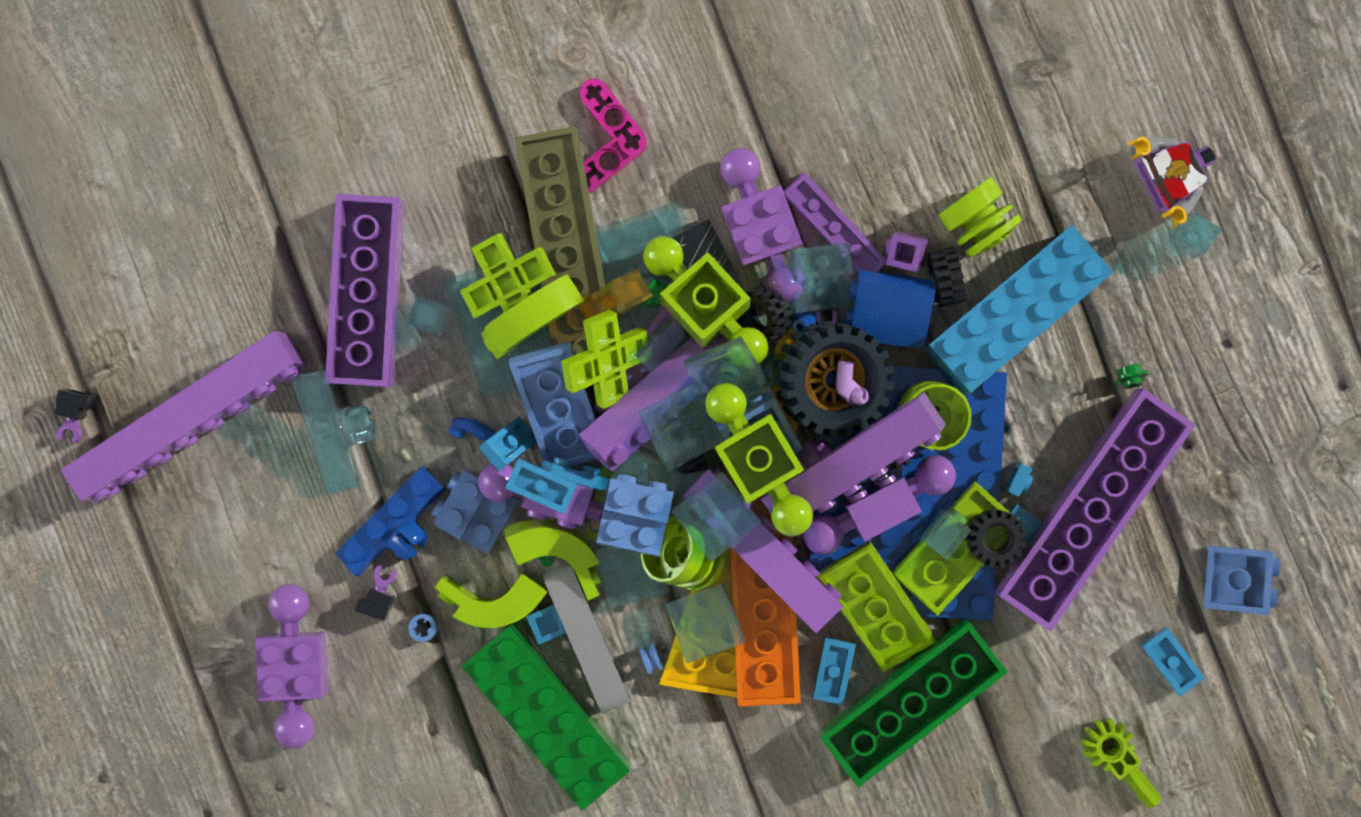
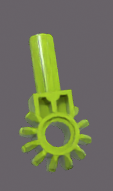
[1080,717,1162,809]

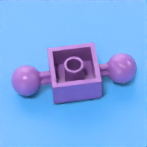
[720,148,803,305]
[803,455,956,555]
[478,463,605,529]
[255,584,328,749]

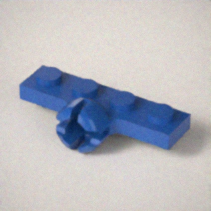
[335,466,446,577]

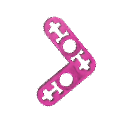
[580,78,646,194]

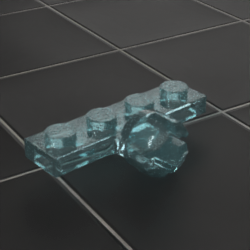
[292,370,375,493]

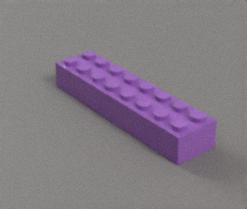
[60,331,308,503]
[994,389,1195,632]

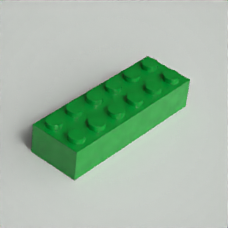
[817,619,1008,788]
[461,623,631,811]

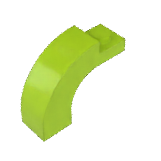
[480,274,584,360]
[504,519,601,600]
[435,571,548,628]

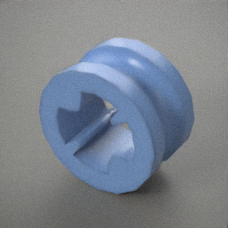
[408,613,438,642]
[639,643,664,675]

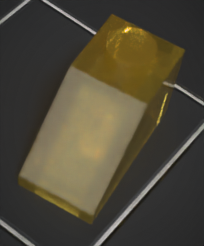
[578,269,653,320]

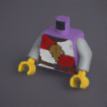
[1127,136,1216,229]

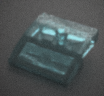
[788,243,853,314]
[639,382,725,473]

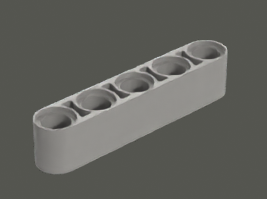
[542,563,631,714]

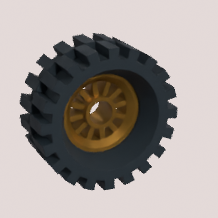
[773,321,894,438]

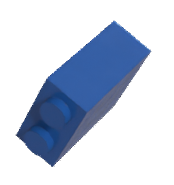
[844,270,935,349]

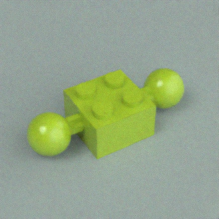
[643,236,768,368]
[705,383,813,536]

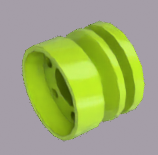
[937,176,1023,259]
[897,380,971,450]
[641,516,726,591]

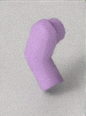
[836,361,869,405]

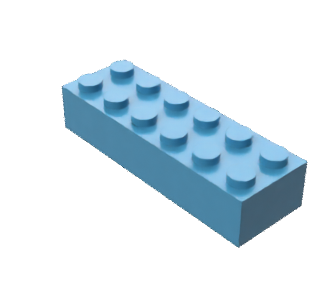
[924,225,1114,397]

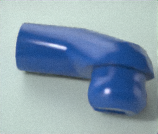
[789,302,816,334]
[449,417,496,442]

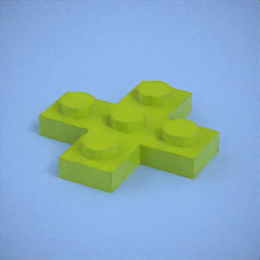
[460,233,556,319]
[561,309,651,409]

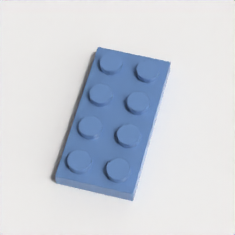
[509,341,597,466]

